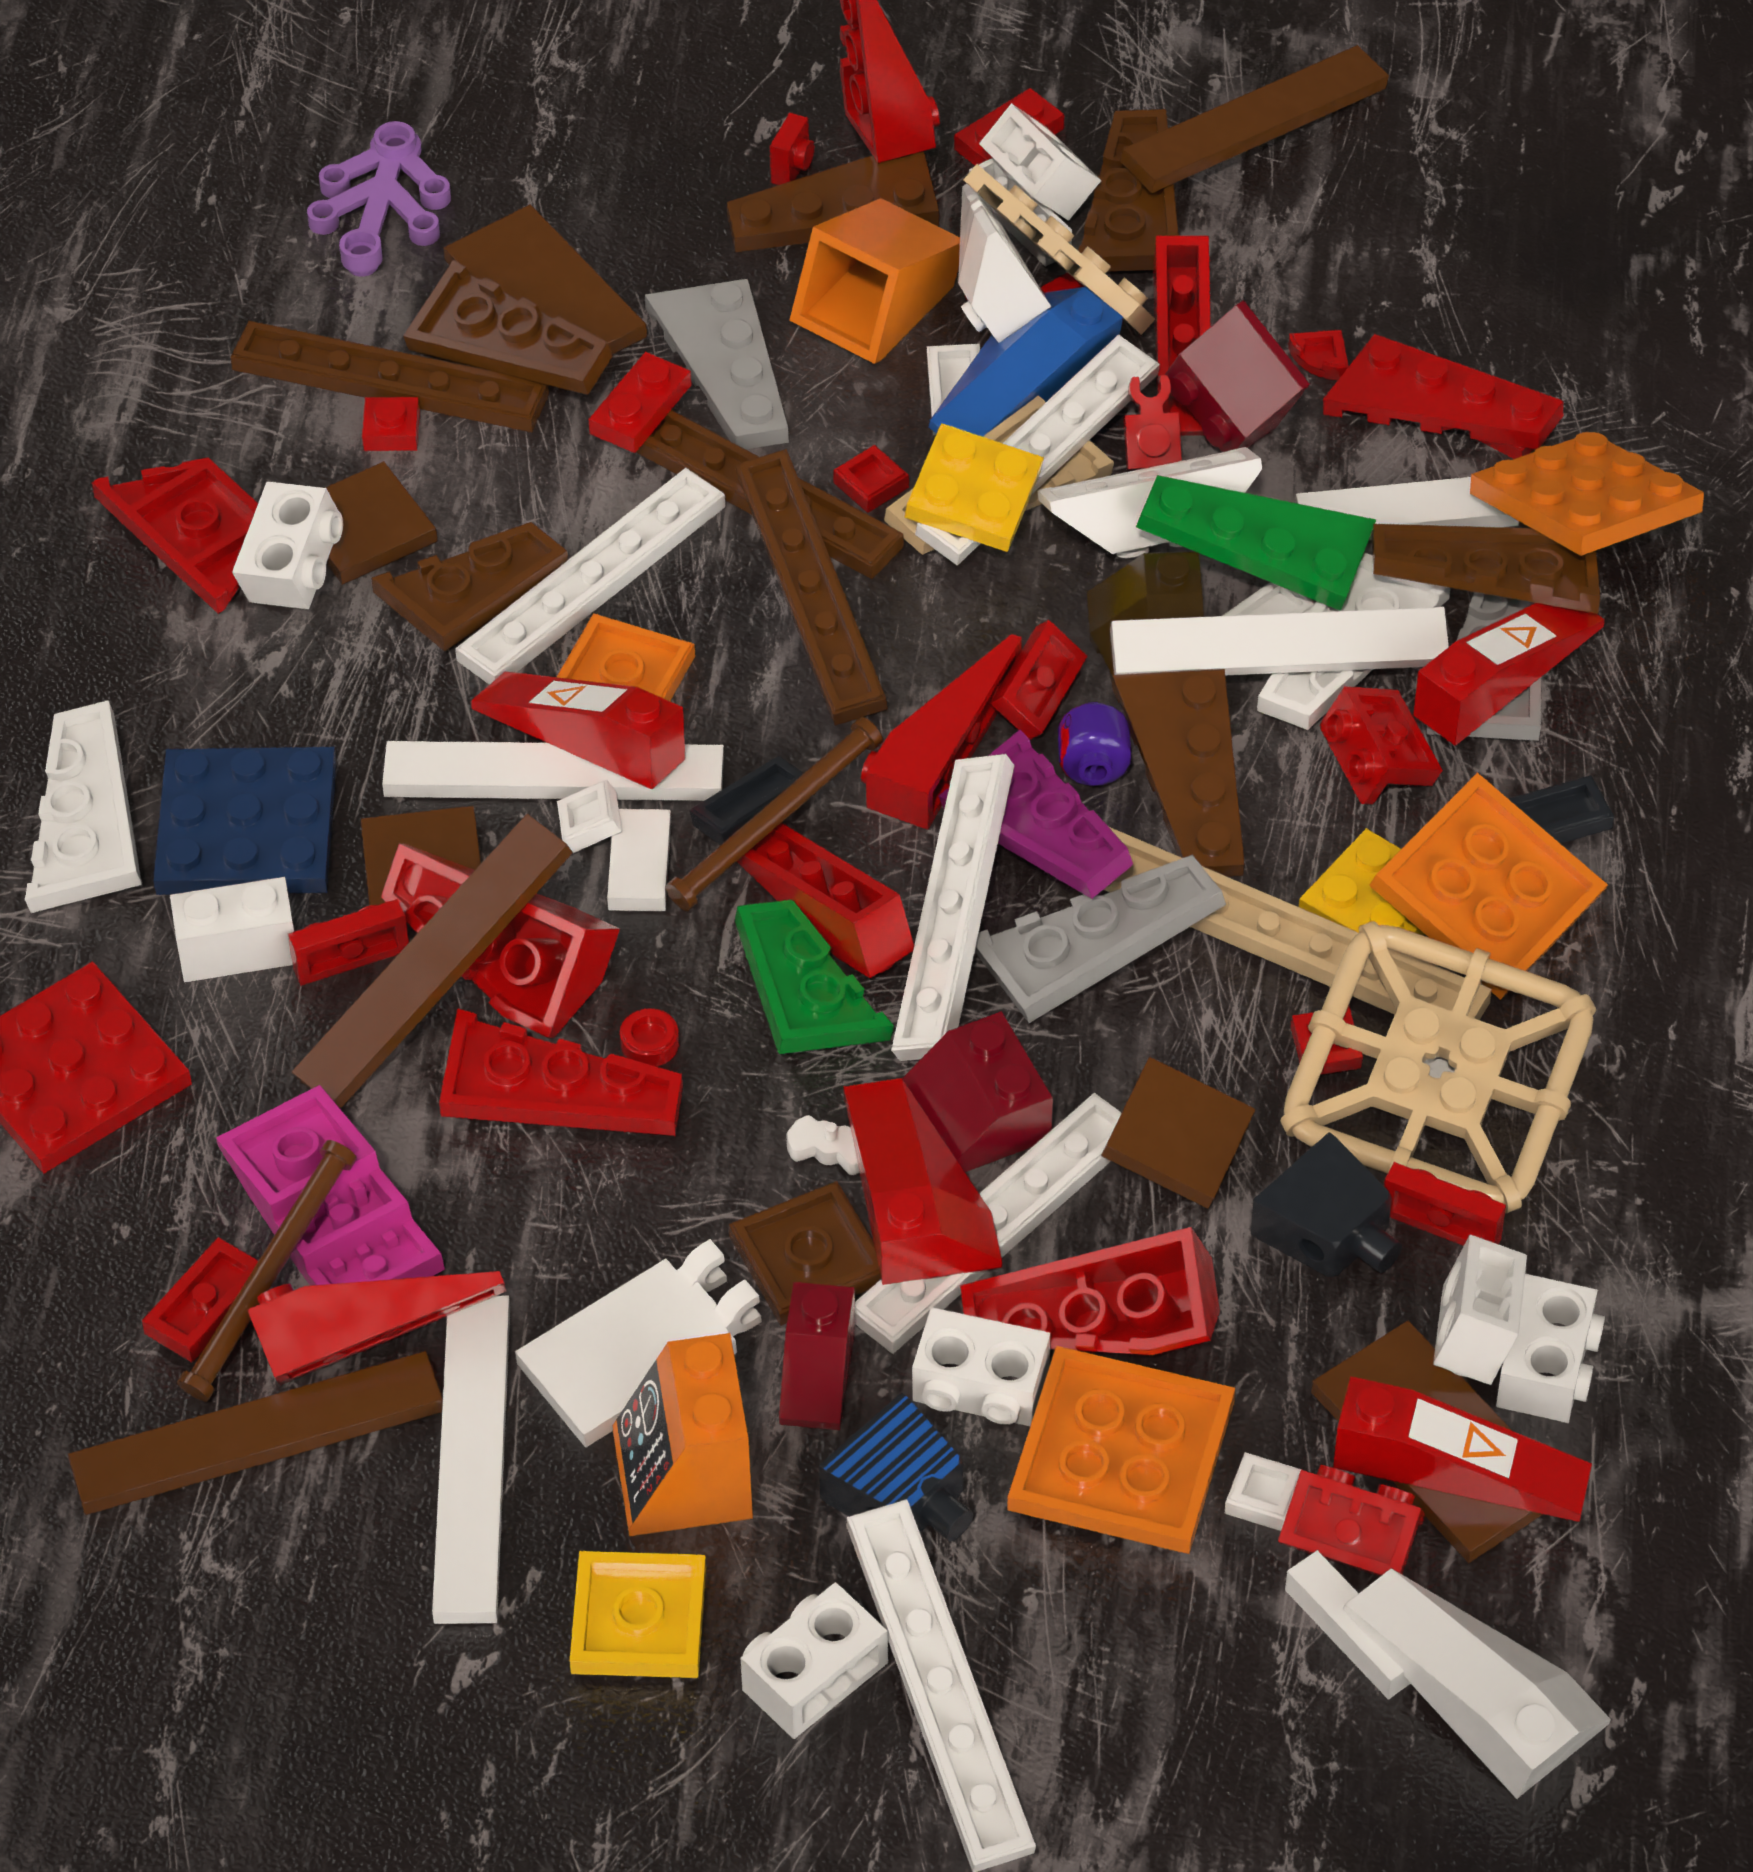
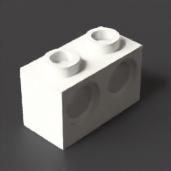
[979,103,1101,221]
[232,482,343,609]
[1433,1234,1527,1385]
[1496,1274,1605,1423]
[912,1307,1050,1426]
[741,1582,888,1739]

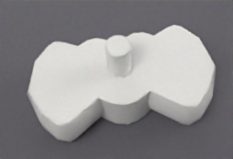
[786,1115,860,1175]

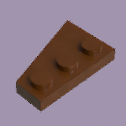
[371,522,568,652]

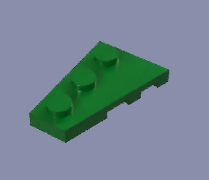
[734,900,894,1054]

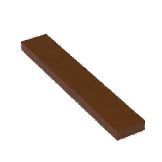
[1120,45,1389,193]
[230,321,549,432]
[636,410,904,579]
[735,449,888,726]
[292,814,573,1109]
[68,1351,443,1515]

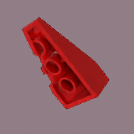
[840,0,940,163]
[381,844,620,1038]
[843,1078,1002,1285]
[960,1227,1220,1355]

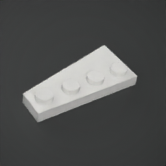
[1257,553,1450,730]
[25,700,142,913]

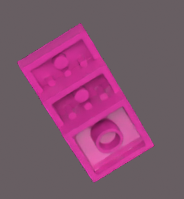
[216,1085,445,1285]

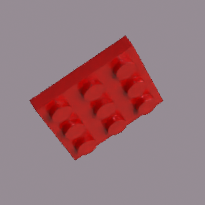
[0,961,192,1174]

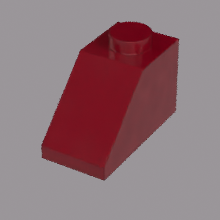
[779,1282,855,1430]

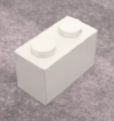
[170,877,294,982]

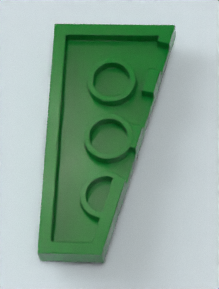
[1136,475,1376,611]

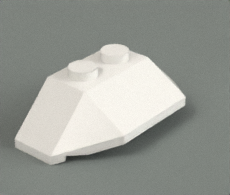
[1037,447,1262,558]

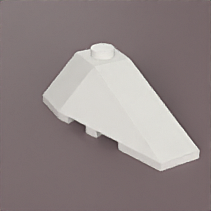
[958,184,1051,343]
[1343,1568,1611,1799]

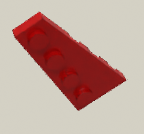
[1323,334,1564,449]
[439,1009,683,1136]

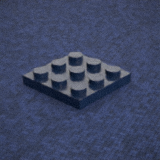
[153,747,336,895]

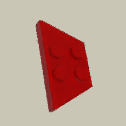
[91,457,258,614]

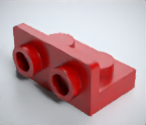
[1320,686,1443,805]
[1278,1465,1425,1577]

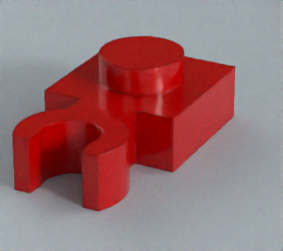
[1123,375,1182,470]

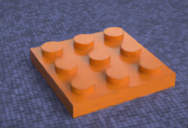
[1470,432,1704,556]
[1369,772,1608,1000]
[1007,1346,1236,1554]

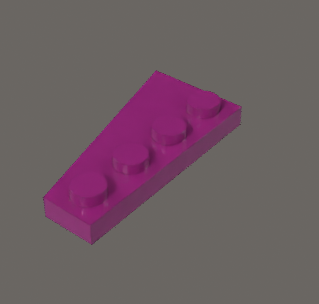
[939,730,1133,899]

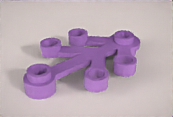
[307,121,451,277]

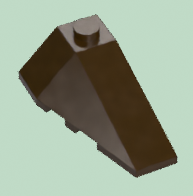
[1087,552,1204,682]

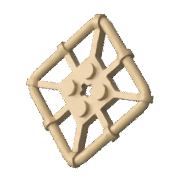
[1280,921,1596,1213]

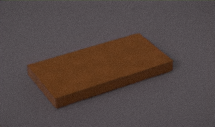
[444,204,647,355]
[1311,1320,1543,1563]

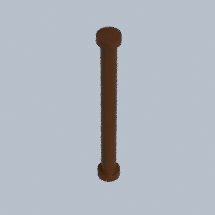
[665,717,883,911]
[176,1140,357,1402]

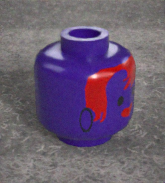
[1058,702,1131,786]

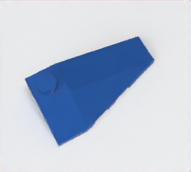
[929,287,1123,437]

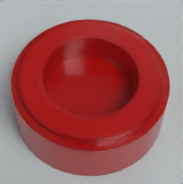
[620,1008,679,1067]

